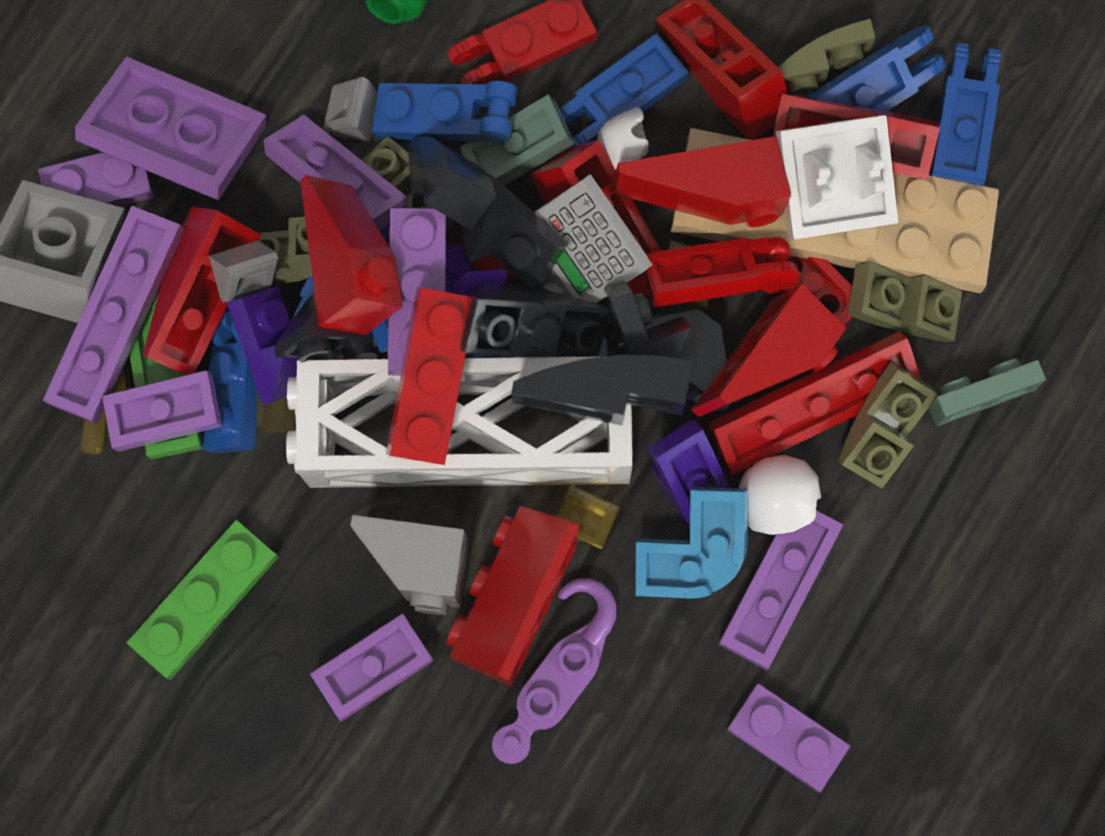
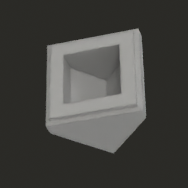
[323,77,378,143]
[209,240,279,302]

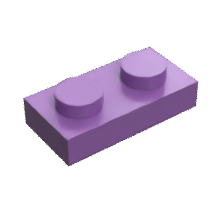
[38,152,155,207]
[102,371,222,452]
[310,614,434,721]
[726,684,850,793]

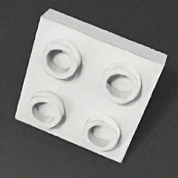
[776,115,898,240]

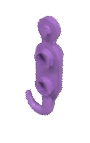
[492,578,617,764]

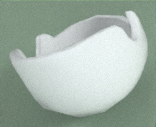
[597,106,649,170]
[738,455,821,535]

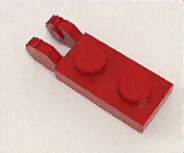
[447,0,597,85]
[643,236,800,308]

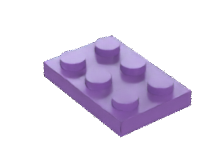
[75,57,266,200]

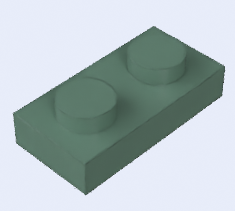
[460,95,575,186]
[929,358,1046,427]

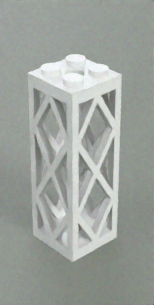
[286,357,632,488]

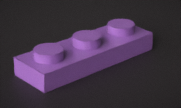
[263,115,408,231]
[388,208,446,376]
[718,510,843,671]

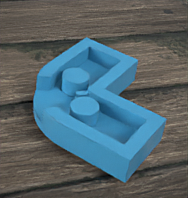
[636,487,748,599]

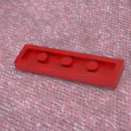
[708,332,922,475]

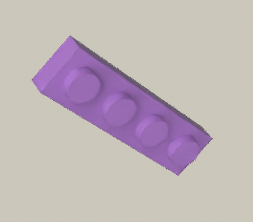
[42,206,185,424]

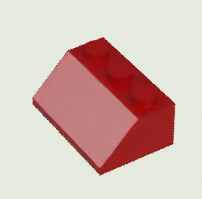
[446,506,580,687]

